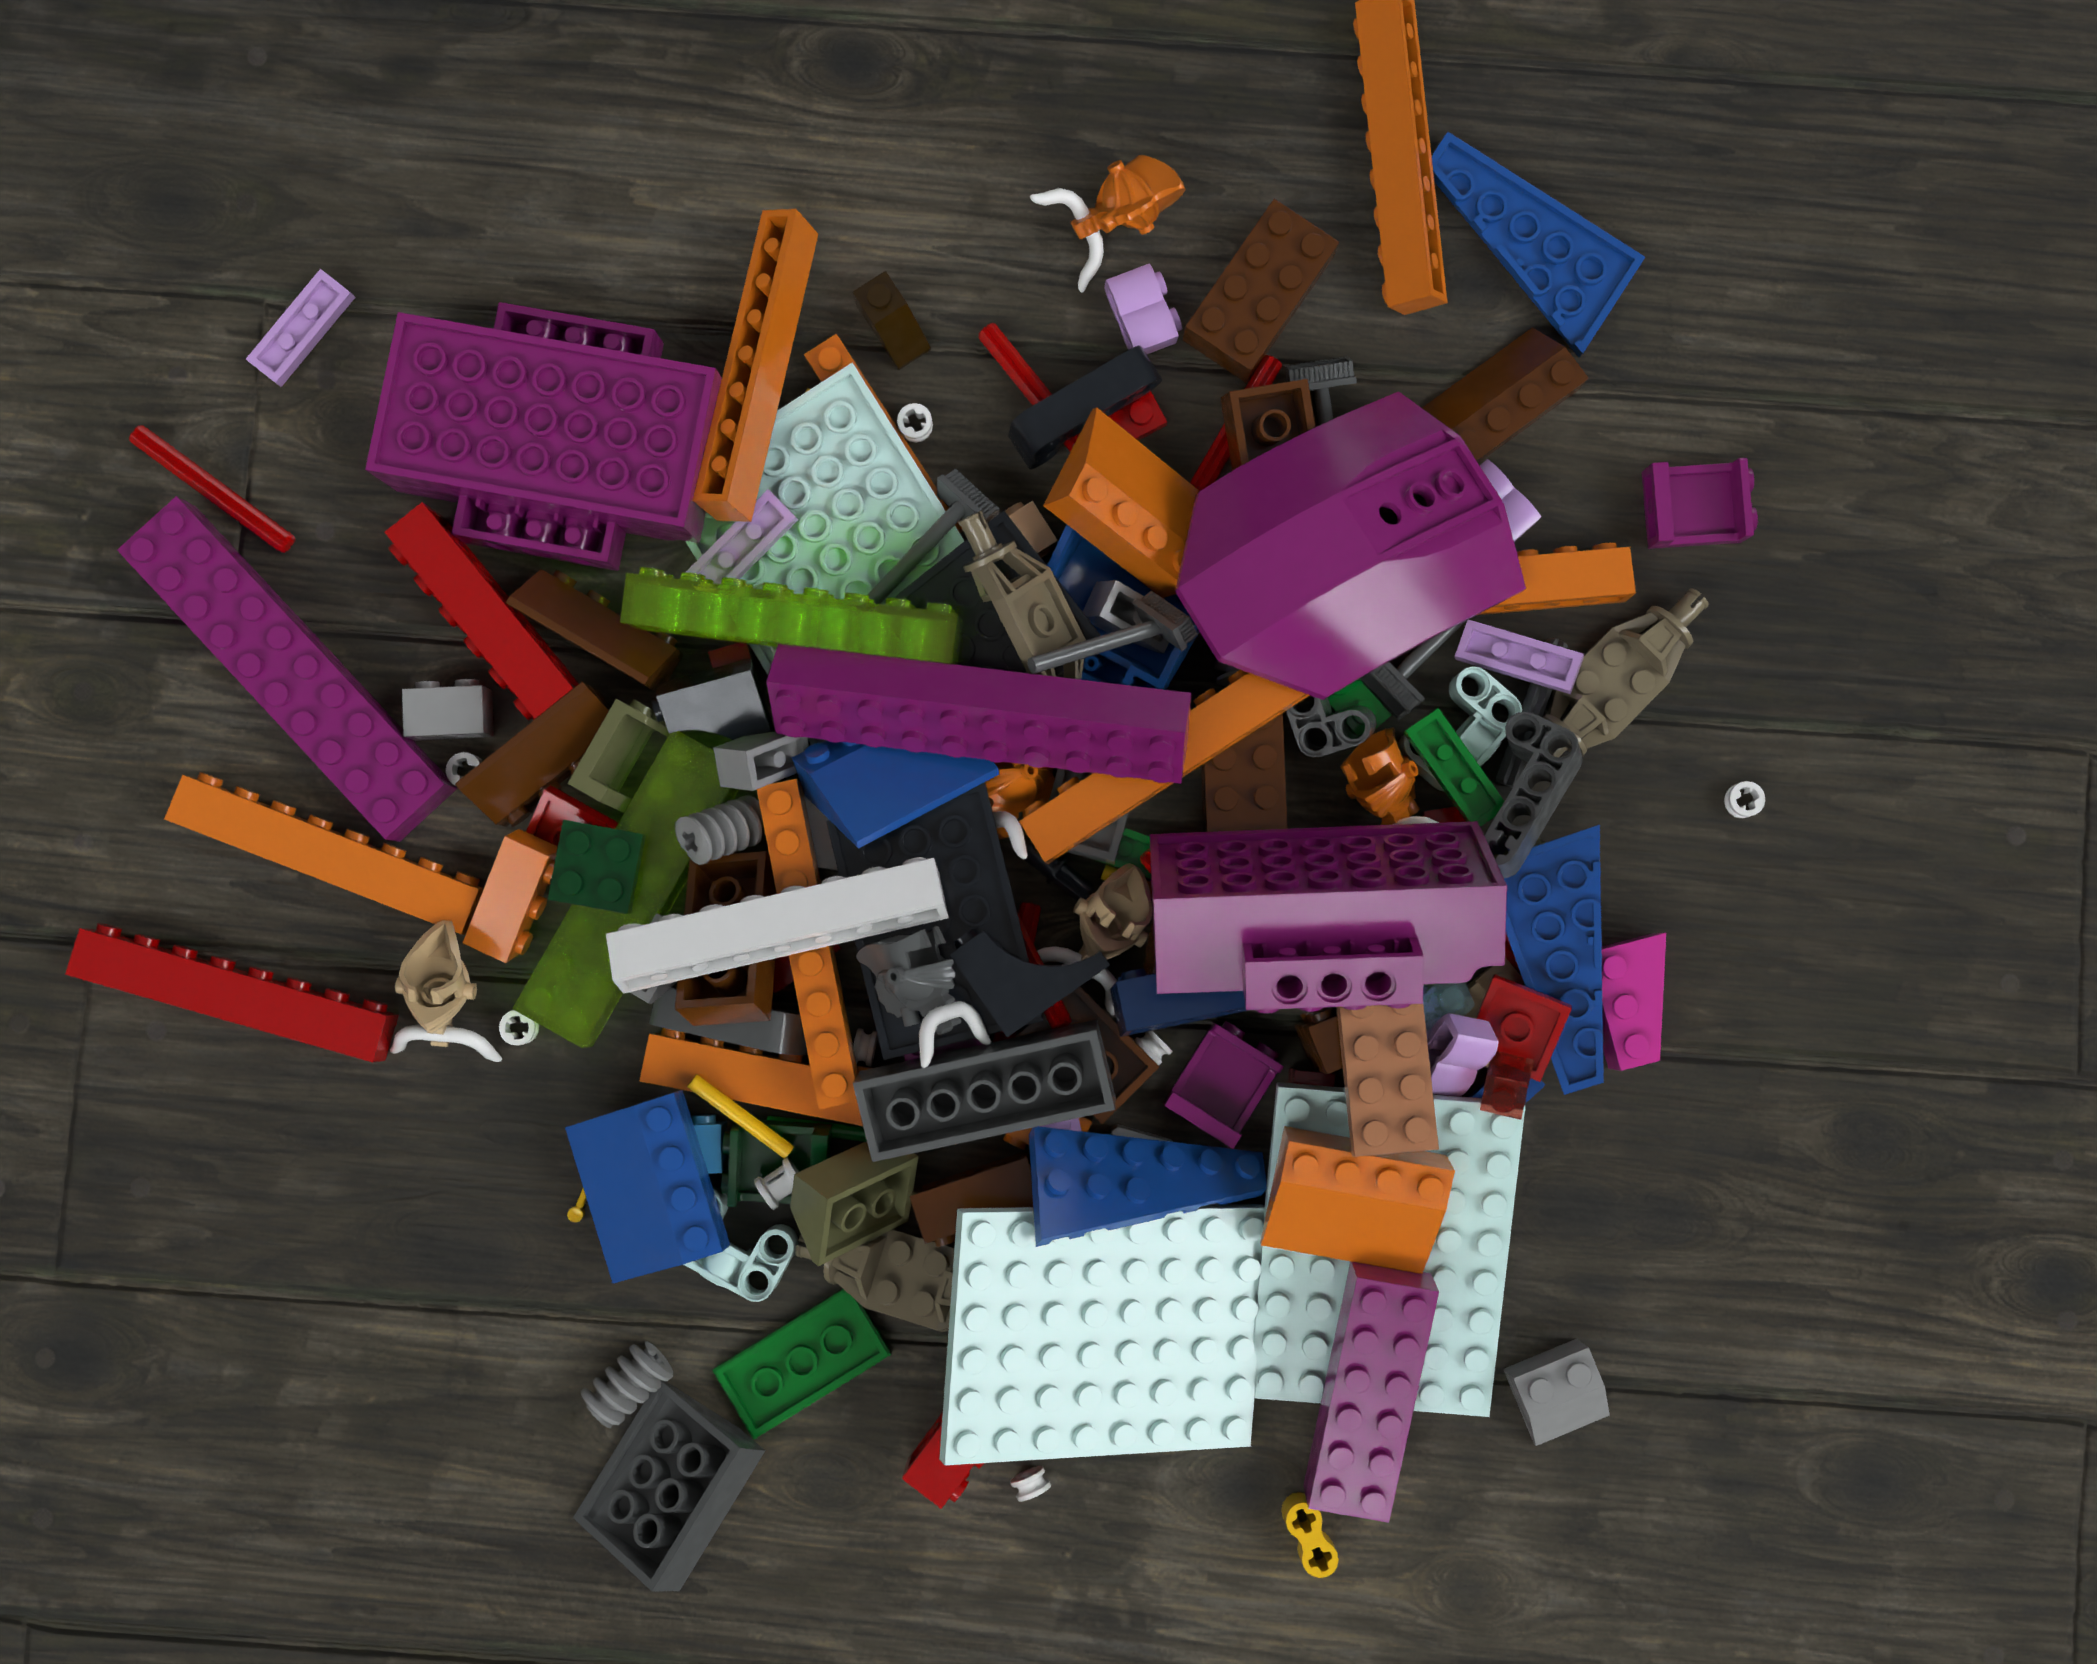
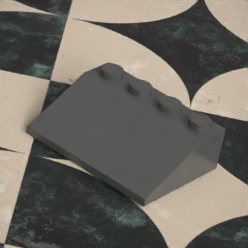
[573,1380,766,1592]

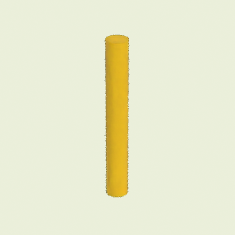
[687,1074,794,1159]

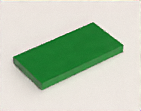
[712,1289,892,1440]

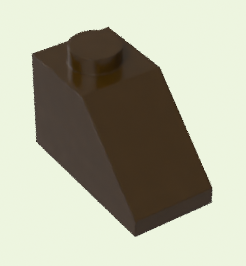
[852,271,931,370]

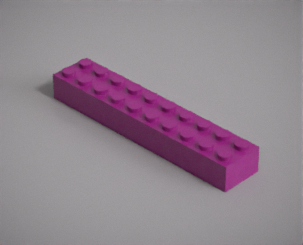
[117,496,458,842]
[766,644,1191,784]

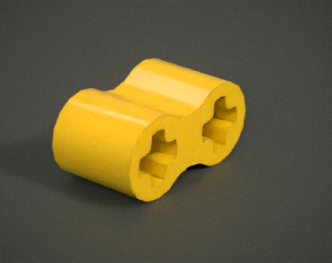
[1281,1492,1339,1578]

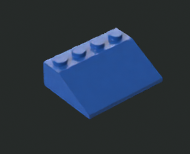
[792,740,1000,849]
[565,1090,730,1283]

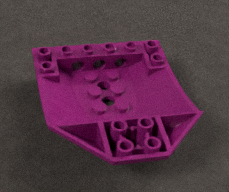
[1175,391,1526,700]

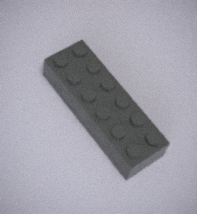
[853,1019,1116,1162]

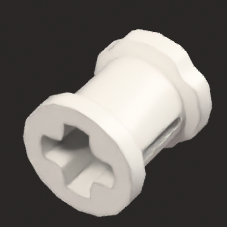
[754,1157,799,1210]

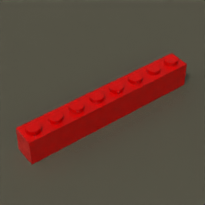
[65,923,399,1063]

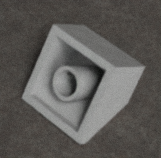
[1503,1339,1610,1446]

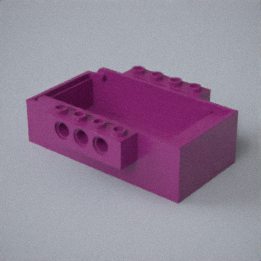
[365,302,722,571]
[1150,821,1507,1013]

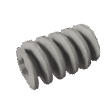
[675,795,764,865]
[580,1341,673,1428]

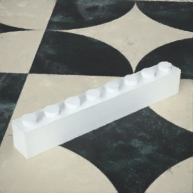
[606,857,949,994]

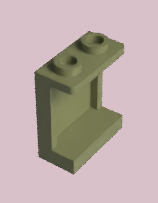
[567,699,676,816]

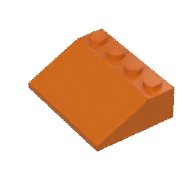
[1043,407,1199,598]
[1260,1126,1455,1274]

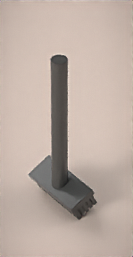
[1284,356,1357,426]
[856,469,999,617]
[1027,591,1198,674]
[1359,619,1468,721]

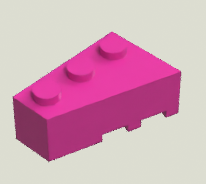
[1602,933,1666,1071]

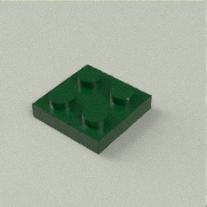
[548,820,646,915]

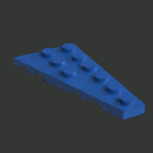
[1432,132,1645,358]
[1504,824,1604,1095]
[1029,1126,1267,1247]

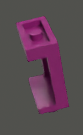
[1641,457,1758,549]
[1163,1020,1284,1149]

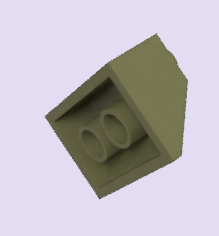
[790,1141,918,1266]

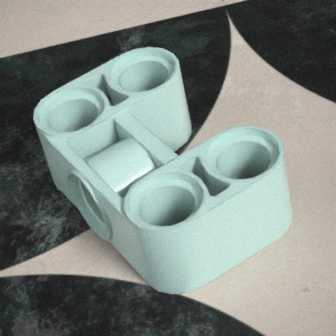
[1398,666,1522,791]
[683,1186,798,1302]

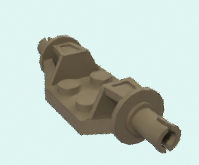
[958,510,1086,680]
[1542,588,1709,758]
[795,1230,954,1332]

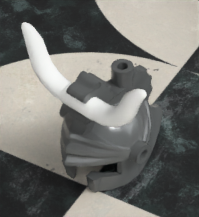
[856,926,991,1068]

